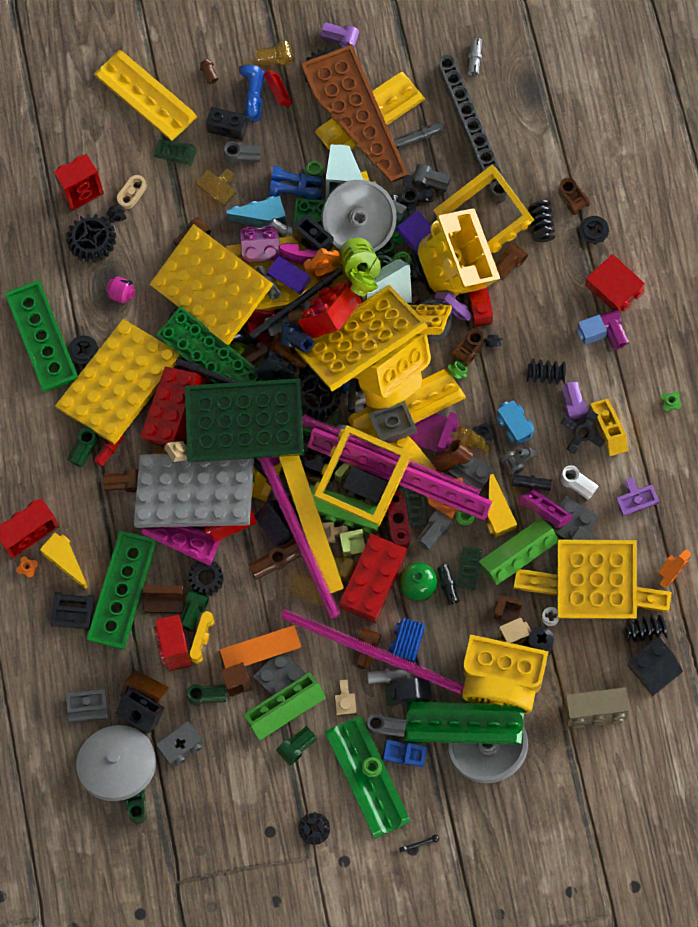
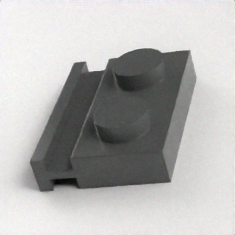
[448,456,495,494]
[66,689,108,723]

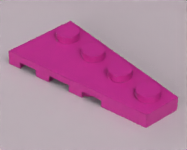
[142,527,221,566]

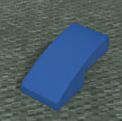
[382,740,427,767]

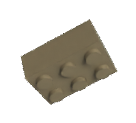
[564,687,630,729]

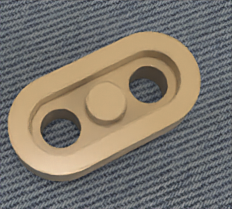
[117,175,147,209]

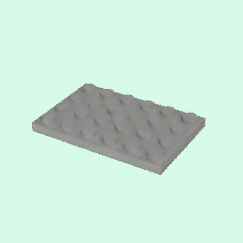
[134,454,254,528]

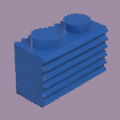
[389,618,425,664]

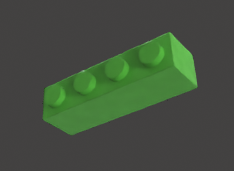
[310,485,379,535]
[478,518,558,586]
[243,672,326,741]

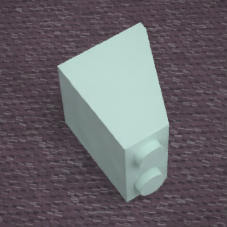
[326,144,363,198]
[359,259,412,303]

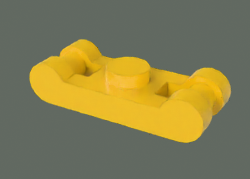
[190,611,214,664]

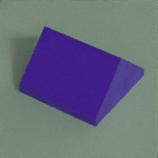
[396,210,431,255]

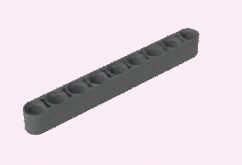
[439,55,507,203]

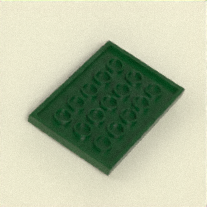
[185,378,304,463]

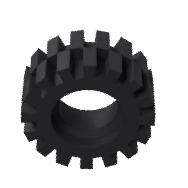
[188,560,224,596]

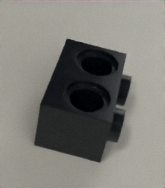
[300,443,341,482]

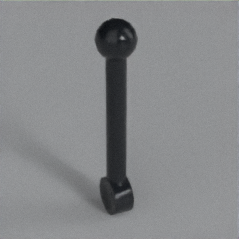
[399,835,439,852]

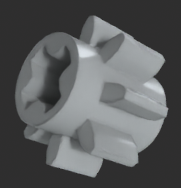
[343,390,366,413]

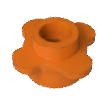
[16,556,38,578]

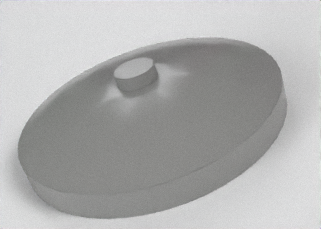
[321,180,397,252]
[76,725,156,801]
[448,725,528,783]

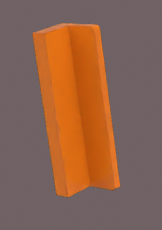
[220,625,301,668]

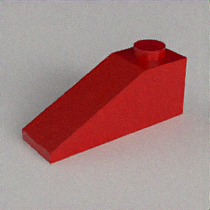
[467,287,493,327]

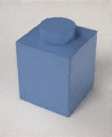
[576,314,607,345]

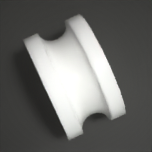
[542,607,559,626]

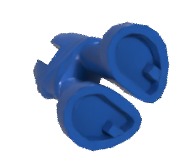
[239,65,265,122]
[269,166,323,200]

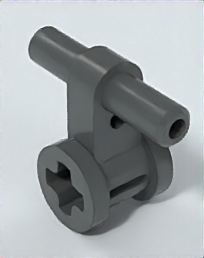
[500,447,538,477]

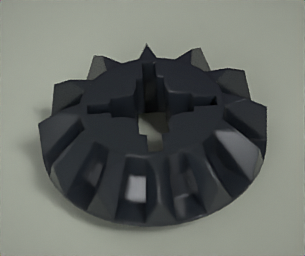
[579,216,609,245]
[68,335,99,365]
[298,812,330,845]

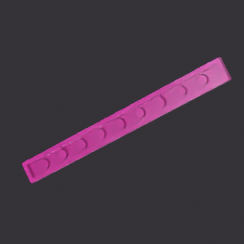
[307,428,492,520]

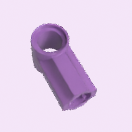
[321,22,359,48]
[562,382,588,421]

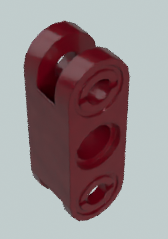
[387,490,411,548]

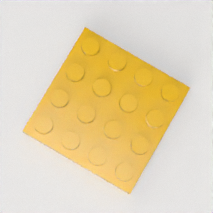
[558,540,637,619]

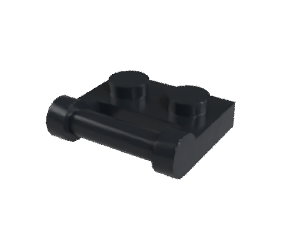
[50,592,95,630]

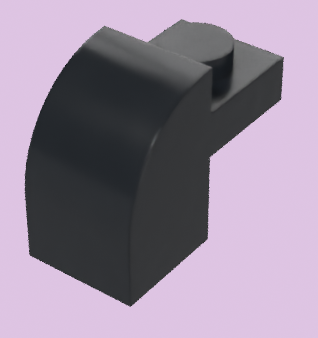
[385,678,432,706]

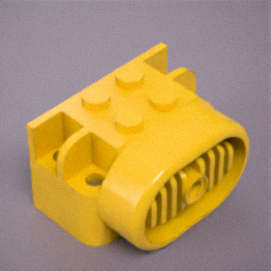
[418,209,500,296]
[353,334,431,409]
[462,634,549,714]

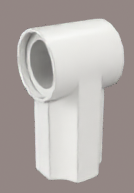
[560,466,598,500]

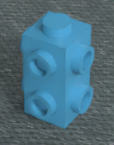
[496,400,535,446]

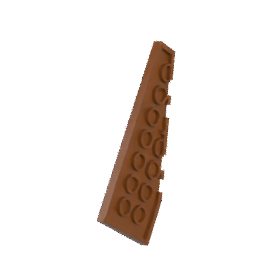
[301,44,408,183]

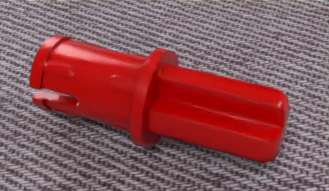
[94,435,124,466]

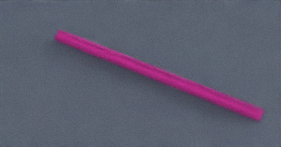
[302,414,481,495]
[258,457,340,618]
[281,609,464,695]

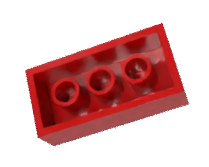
[140,366,207,448]
[340,534,407,624]

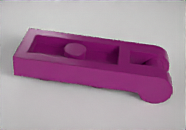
[518,490,572,528]

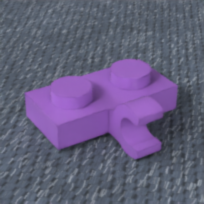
[434,291,473,321]
[616,477,659,517]

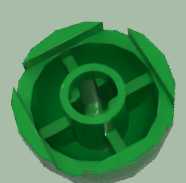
[399,562,438,602]

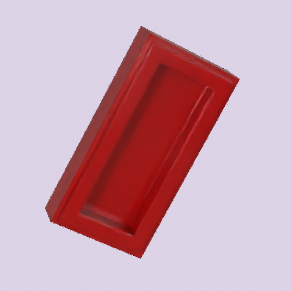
[264,71,293,107]

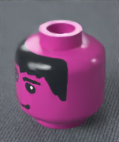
[106,276,135,304]

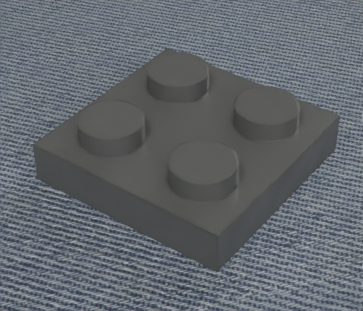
[369,401,418,443]
[548,496,599,540]
[253,653,306,696]

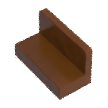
[143,585,184,613]
[120,670,169,704]

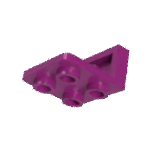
[239,226,280,262]
[410,412,460,454]

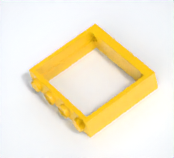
[433,164,534,253]
[313,425,412,527]

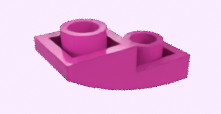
[279,243,318,265]

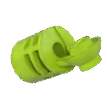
[339,238,381,297]

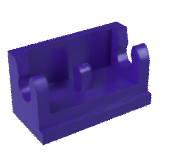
[267,256,311,295]

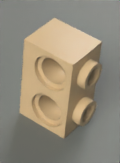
[498,617,531,646]

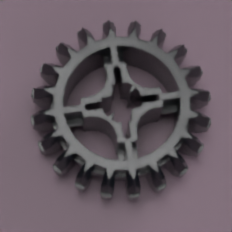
[66,213,117,263]
[299,370,341,420]

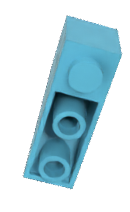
[226,196,287,227]

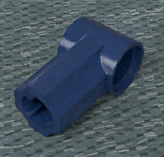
[280,322,314,352]

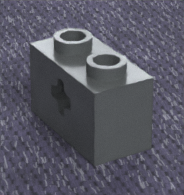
[156,721,204,767]

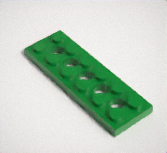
[5,280,78,393]
[87,530,158,651]

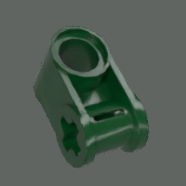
[125,789,147,824]

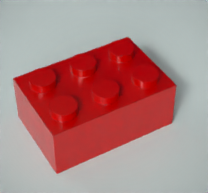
[54,154,104,211]
[298,282,362,339]
[0,498,59,560]
[153,614,192,671]

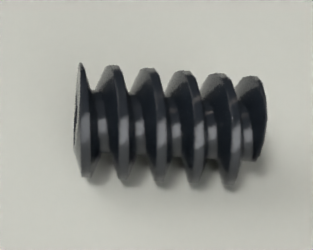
[528,200,555,243]
[526,358,566,385]
[625,614,668,643]
[528,627,554,656]

